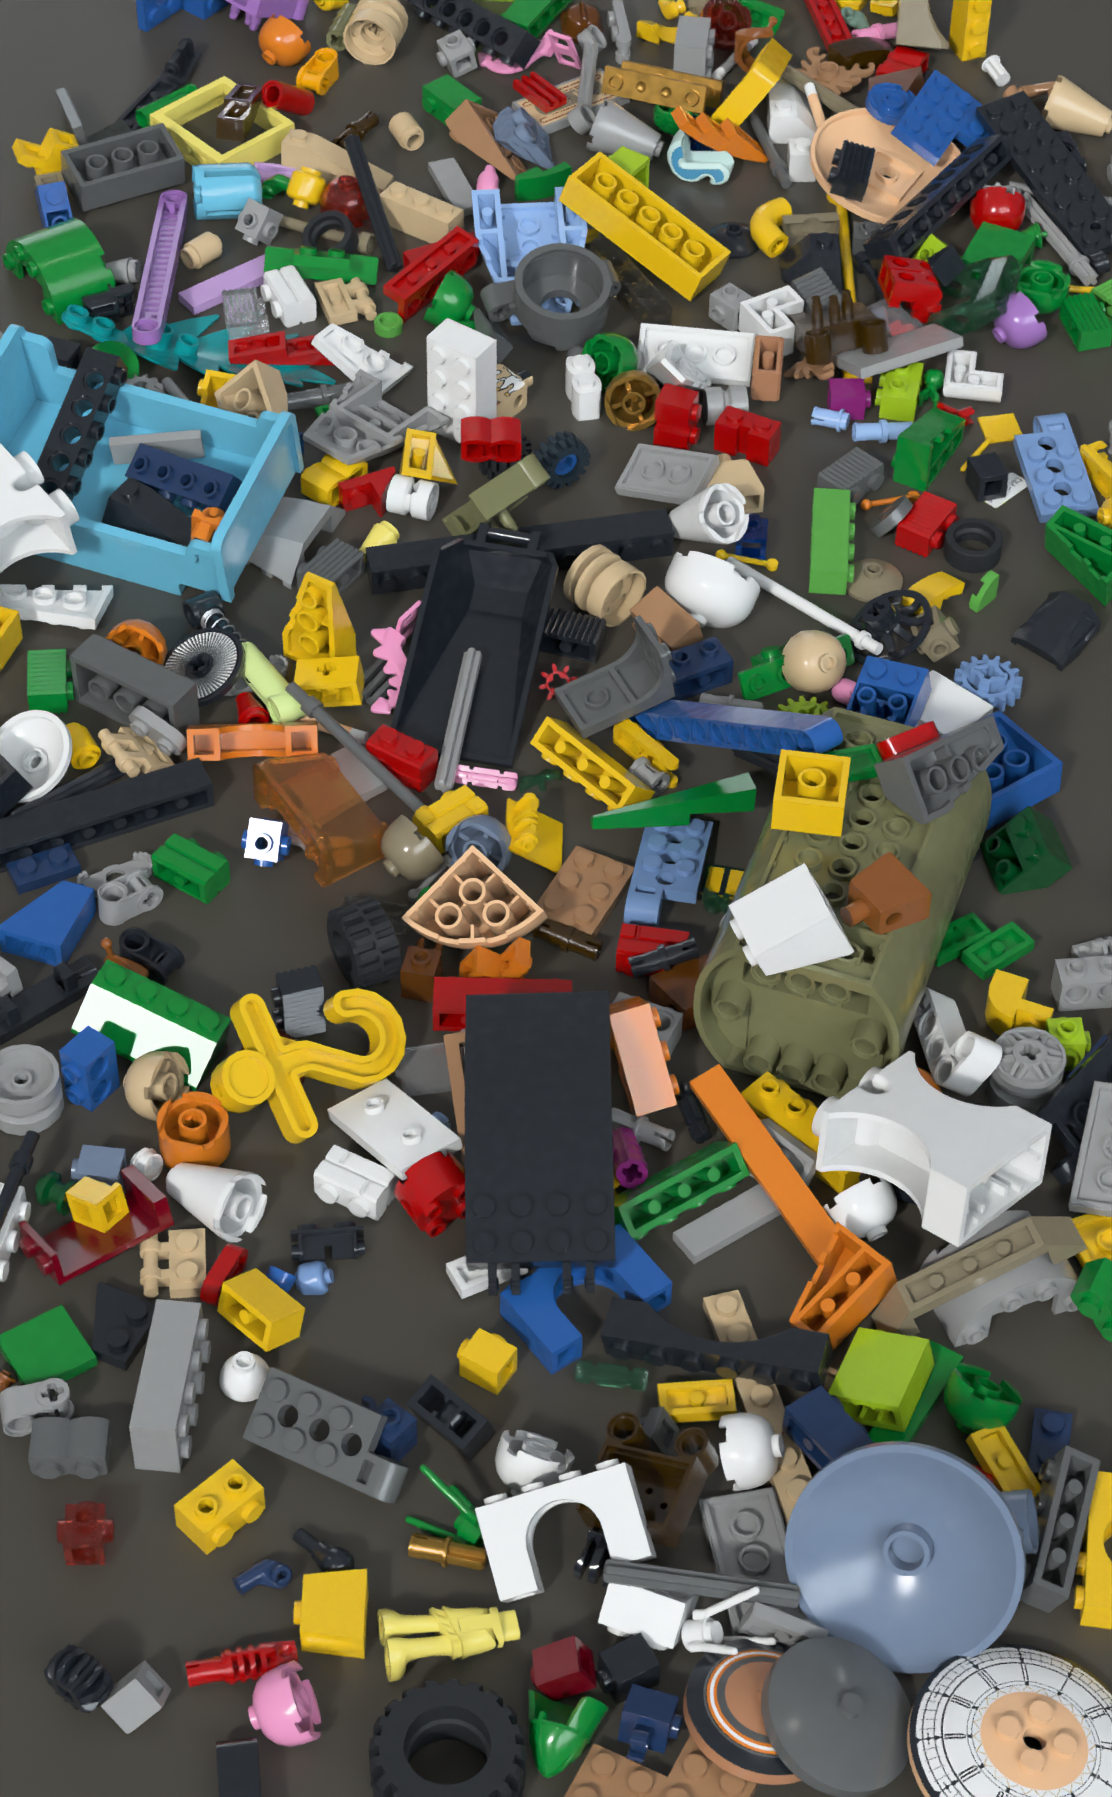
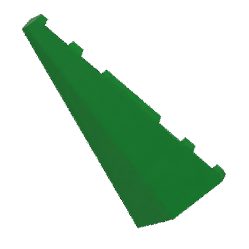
[590,772,757,829]

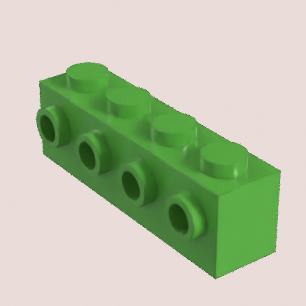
[809,488,856,595]

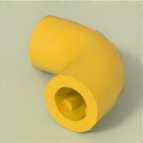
[749,197,792,258]

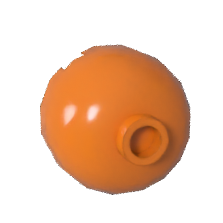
[258,14,312,67]
[105,619,167,665]

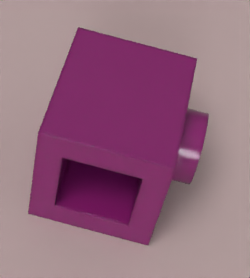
[827,378,871,420]

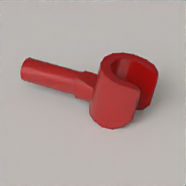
[937,402,975,426]

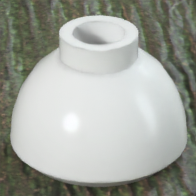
[219,1351,270,1402]

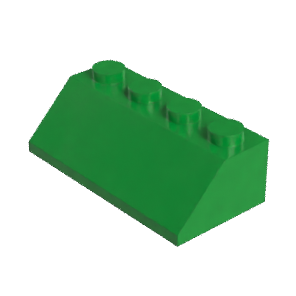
[71,959,231,1091]

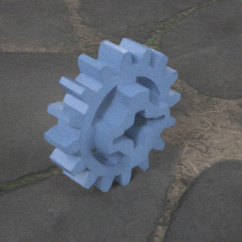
[954,654,1023,712]

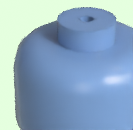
[295,1260,334,1295]

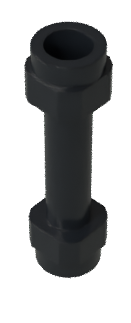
[853,251,887,305]

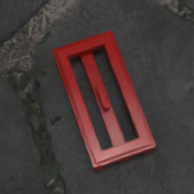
[513,71,567,113]

